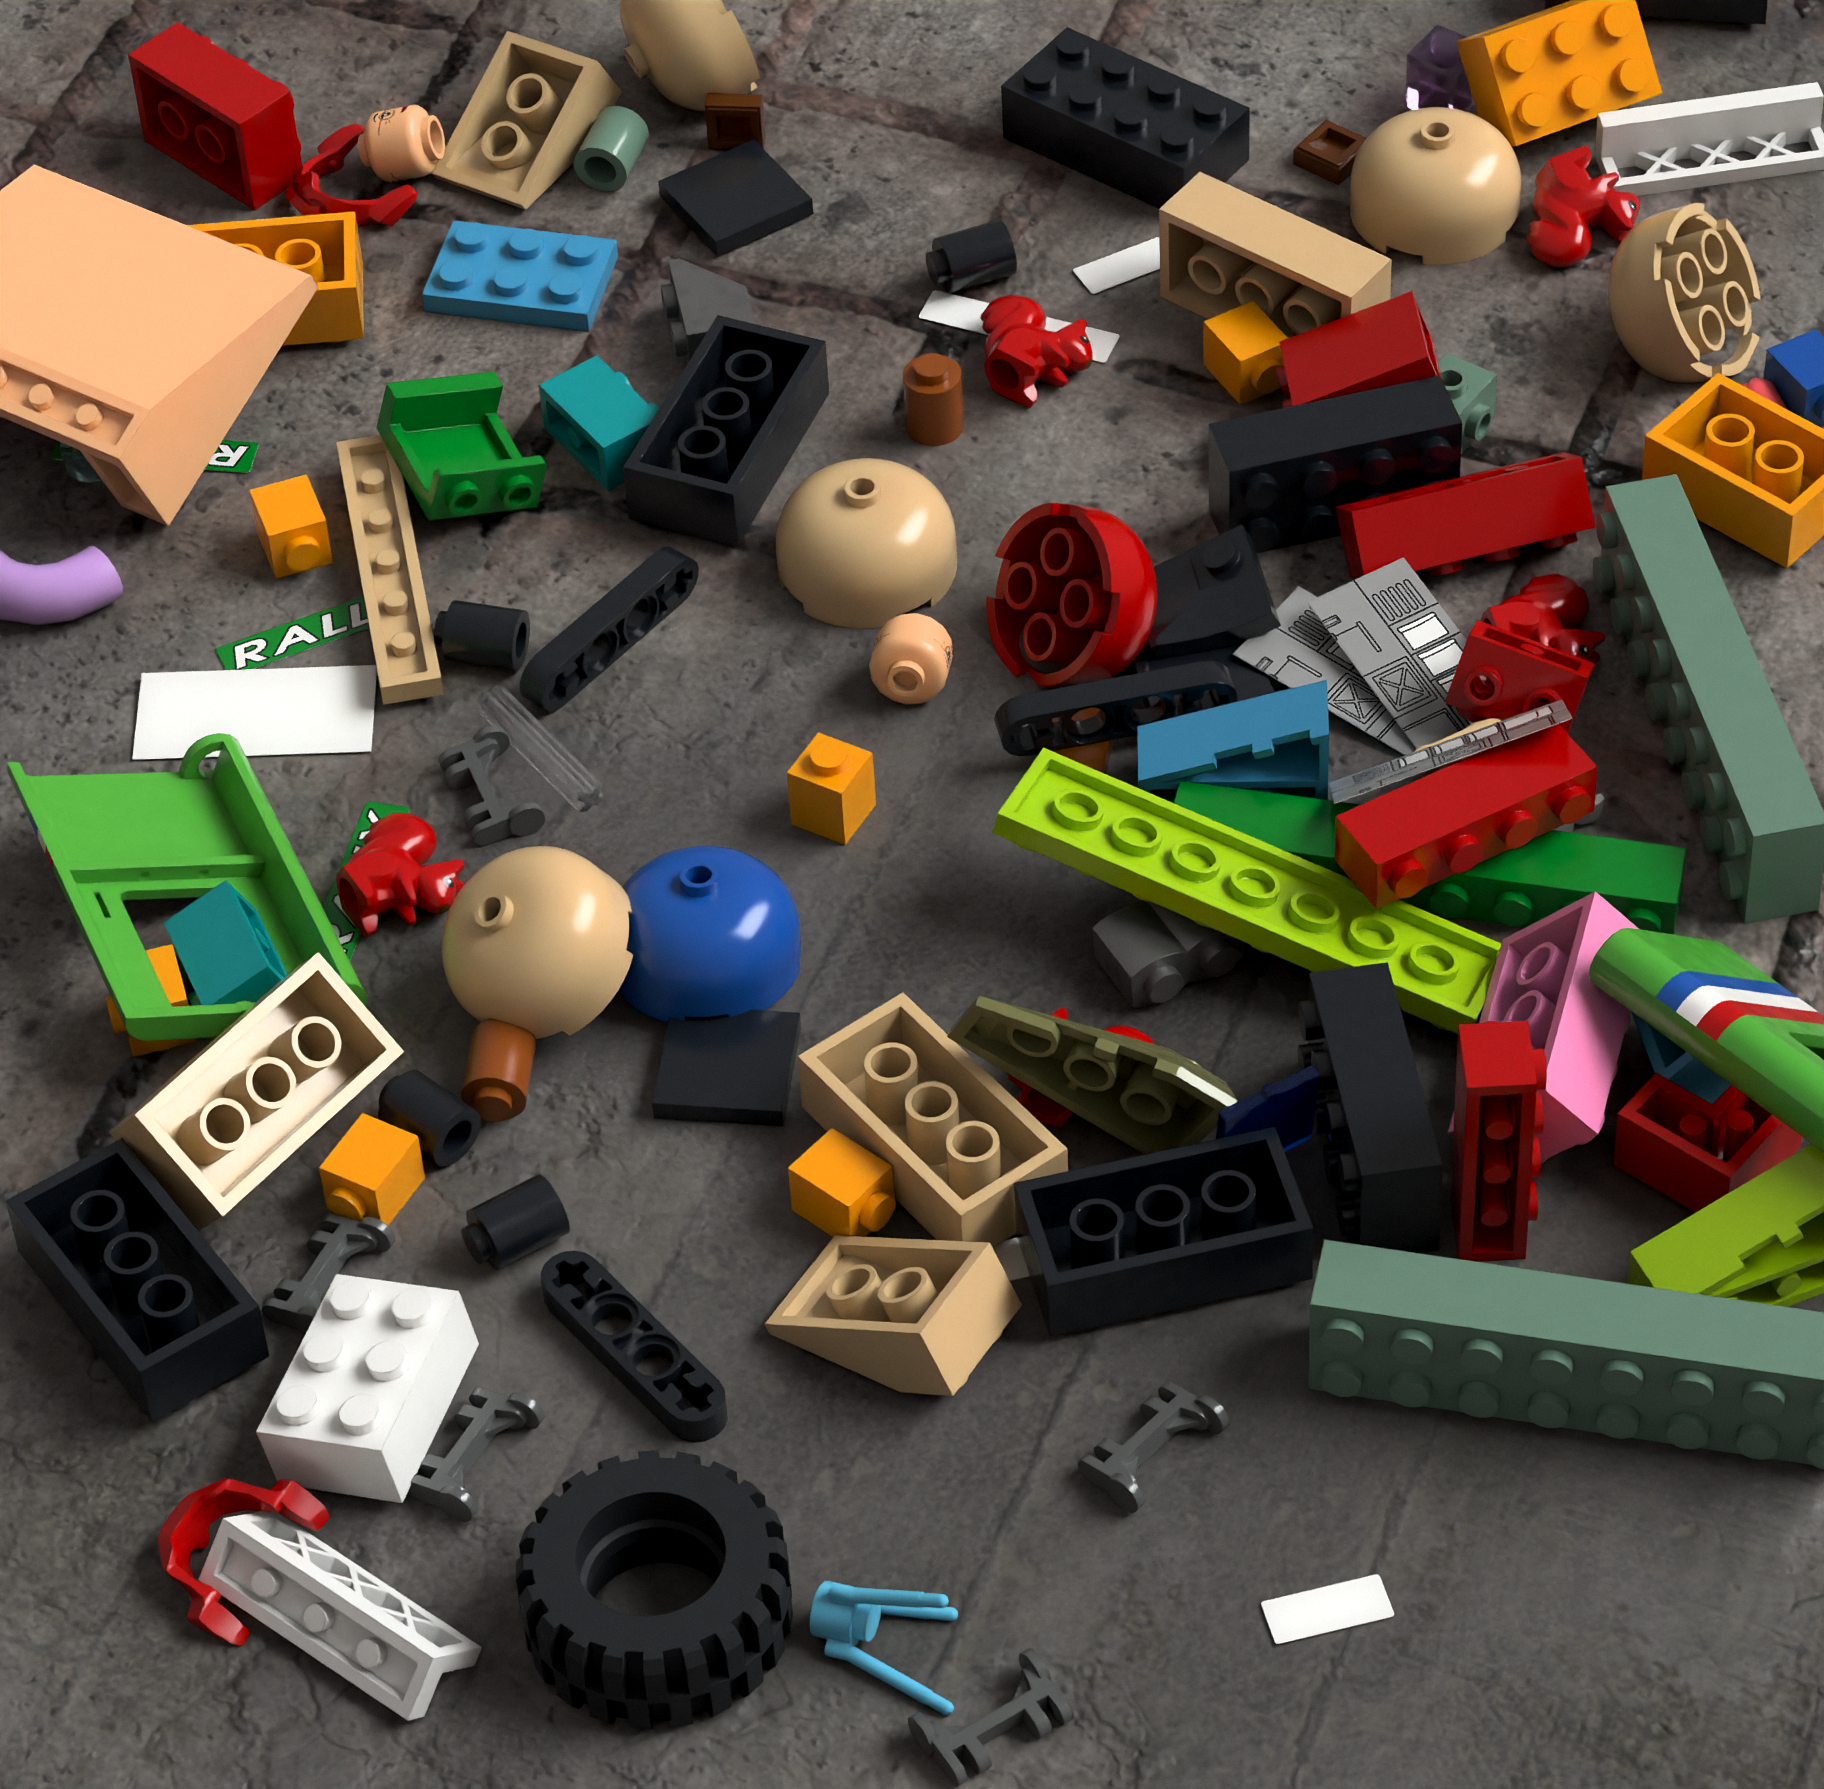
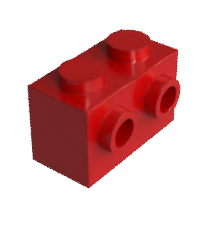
[1444,620,1595,735]

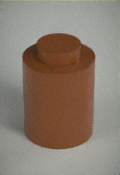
[903,353,964,446]
[461,1019,536,1122]

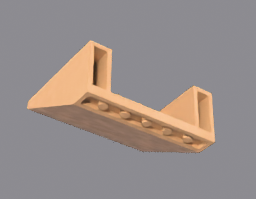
[0,165,318,526]

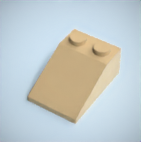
[432,31,622,210]
[765,1235,1022,1396]

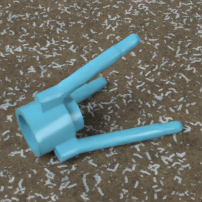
[809,1581,958,1715]

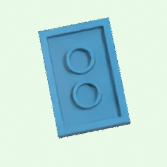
[422,220,618,332]

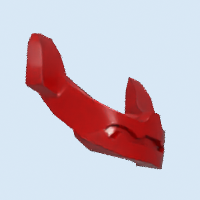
[285,124,418,227]
[158,1478,330,1646]

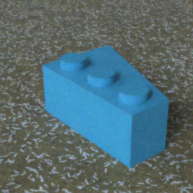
[1137,680,1329,803]

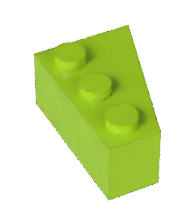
[1627,1144,1824,1307]

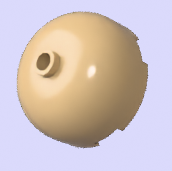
[619,0,760,111]
[1350,107,1522,265]
[1608,203,1761,383]
[776,458,957,629]
[442,846,633,1039]

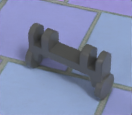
[438,725,545,846]
[262,1214,395,1335]
[1078,1381,1229,1513]
[408,1387,545,1522]
[908,1648,1073,1787]

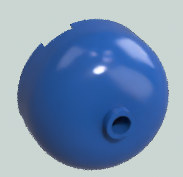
[618,846,801,1022]

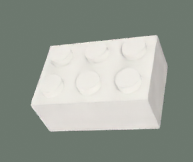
[256,1274,479,1503]

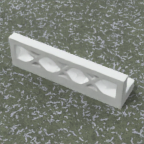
[1595,82,1824,196]
[198,1511,482,1721]

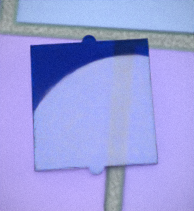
[1216,1065,1320,1151]

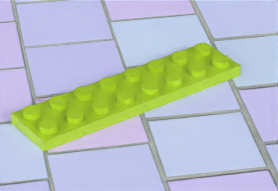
[992,748,1501,1034]

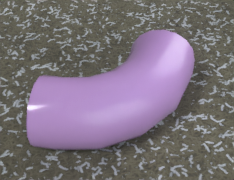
[0,546,123,625]

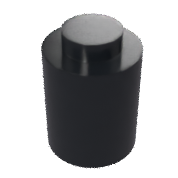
[926,219,1017,293]
[434,600,530,670]
[378,1070,481,1166]
[461,1174,570,1270]

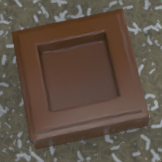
[705,93,766,149]
[1293,120,1367,185]

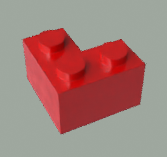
[1613,1073,1802,1212]

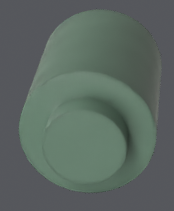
[574,106,649,192]

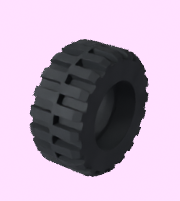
[516,1450,793,1729]

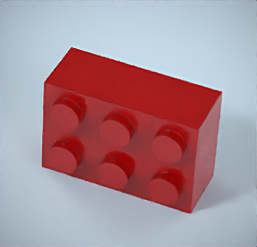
[128,22,302,211]

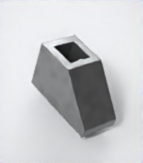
[661,258,756,364]

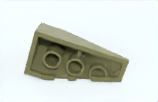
[947,996,1237,1154]

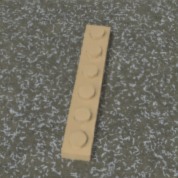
[336,435,444,705]

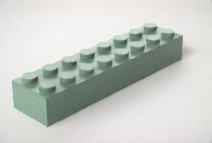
[1593,474,1824,924]
[1308,1240,1824,1469]

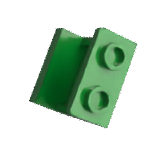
[376,371,547,521]

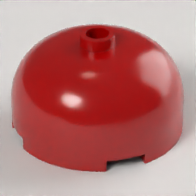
[986,503,1158,688]

